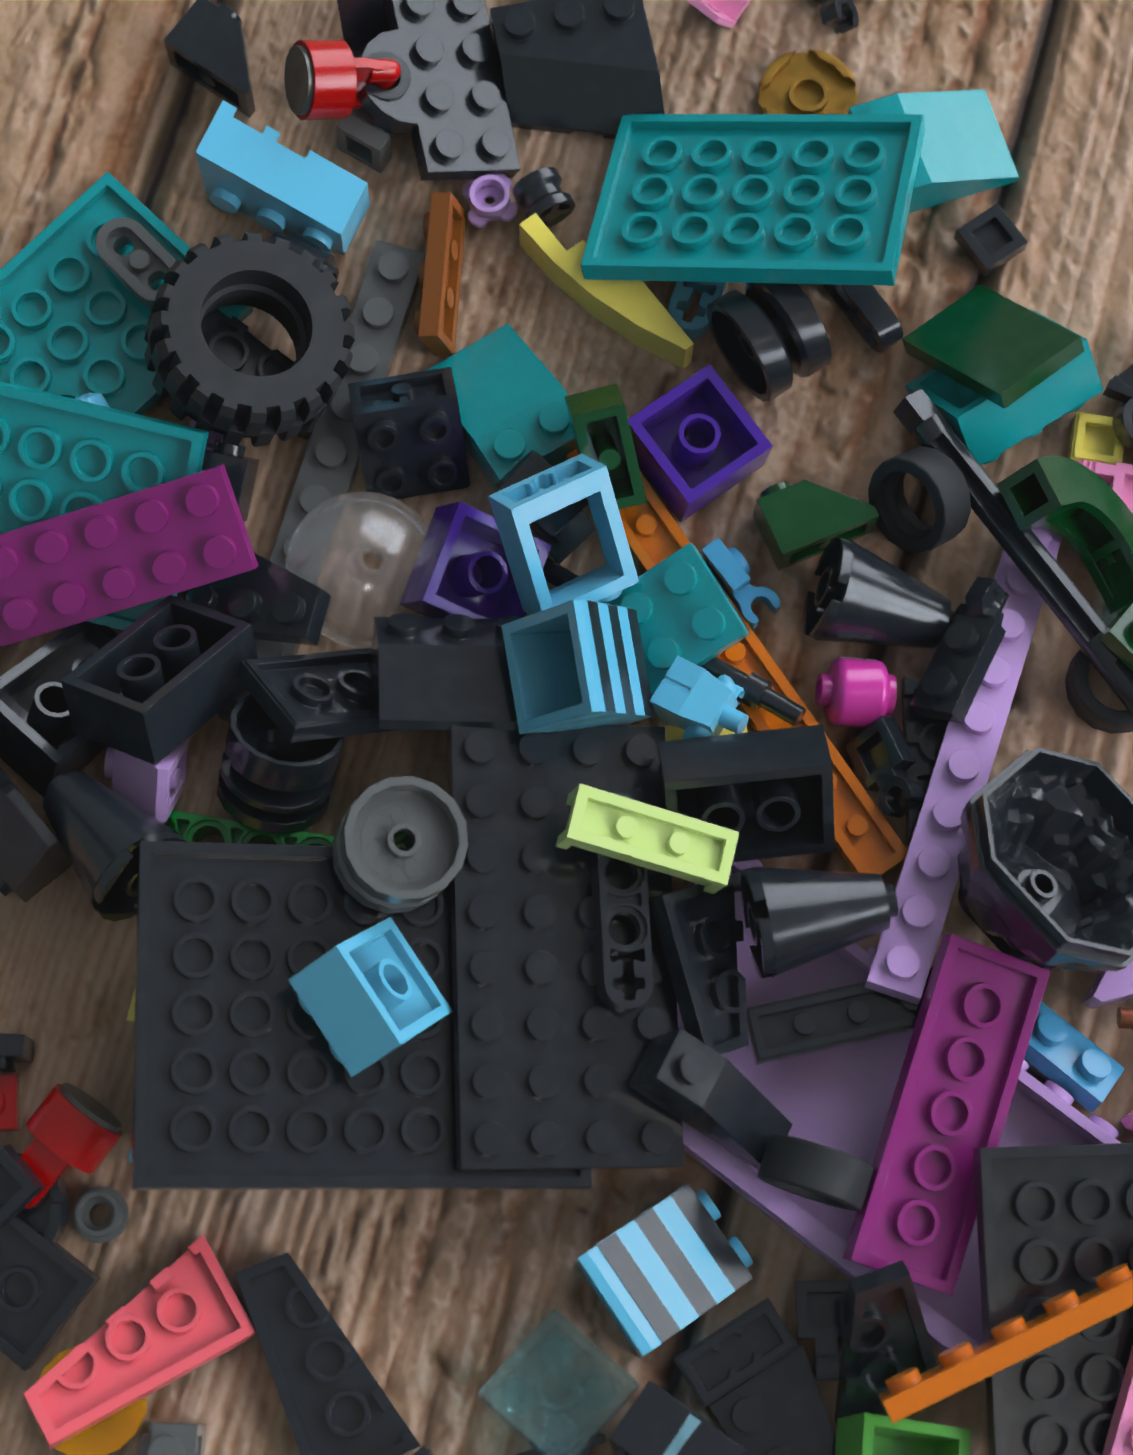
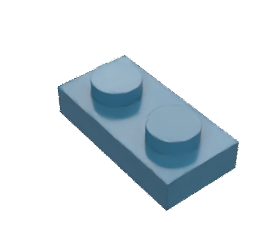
[1024,1001,1125,1113]

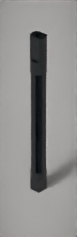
[893,389,1133,716]

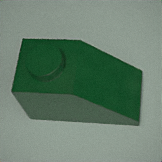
[753,480,879,571]

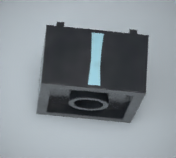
[609,1380,746,1455]

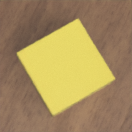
[1068,412,1124,465]

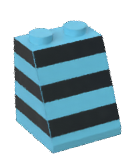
[501,600,654,734]
[576,1183,753,1357]

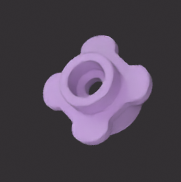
[462,174,517,228]

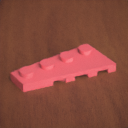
[24,1234,256,1449]

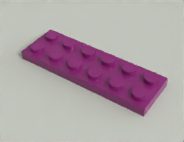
[0,464,259,647]
[843,933,1050,1296]

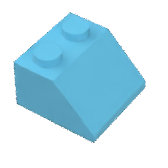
[288,917,452,1077]

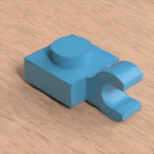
[701,537,781,630]

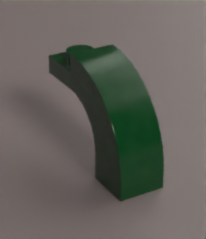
[997,456,1133,614]

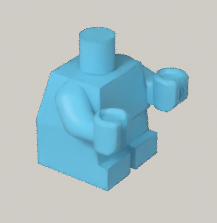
[650,655,749,739]

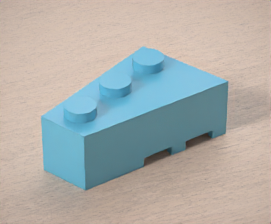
[195,100,370,256]

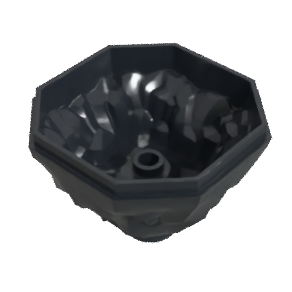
[957,747,1133,972]

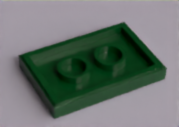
[902,284,1084,409]

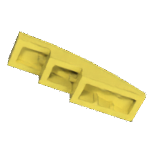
[519,213,694,369]

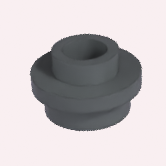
[72,1186,129,1243]

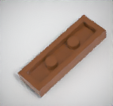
[414,192,467,356]

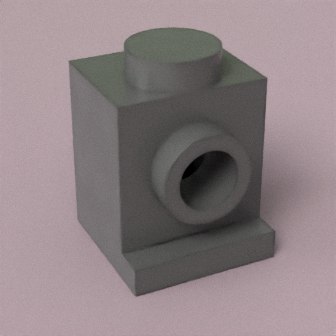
[139,1421,206,1455]

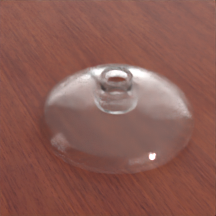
[286,491,429,648]

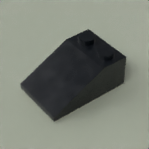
[0,621,118,797]

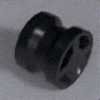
[512,167,575,228]

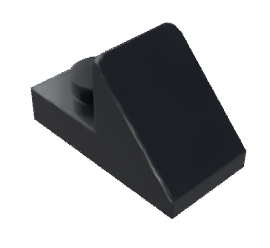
[494,450,596,564]

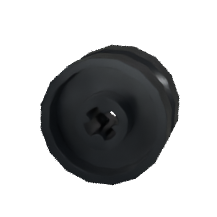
[706,283,832,402]

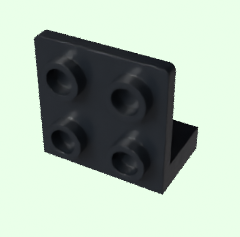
[348,367,470,503]

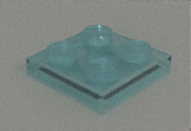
[478,1308,639,1455]

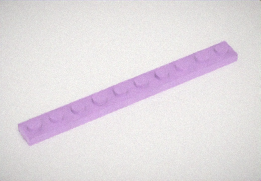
[864,527,1063,1005]

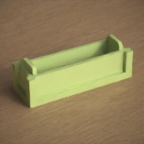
[556,784,739,894]

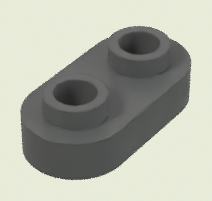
[96,217,176,308]

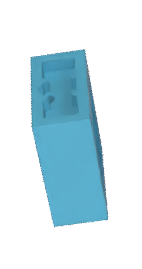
[488,454,639,615]

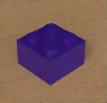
[628,364,773,523]
[400,501,552,619]

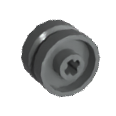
[332,776,469,913]

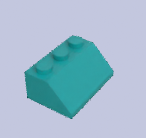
[905,309,1103,466]

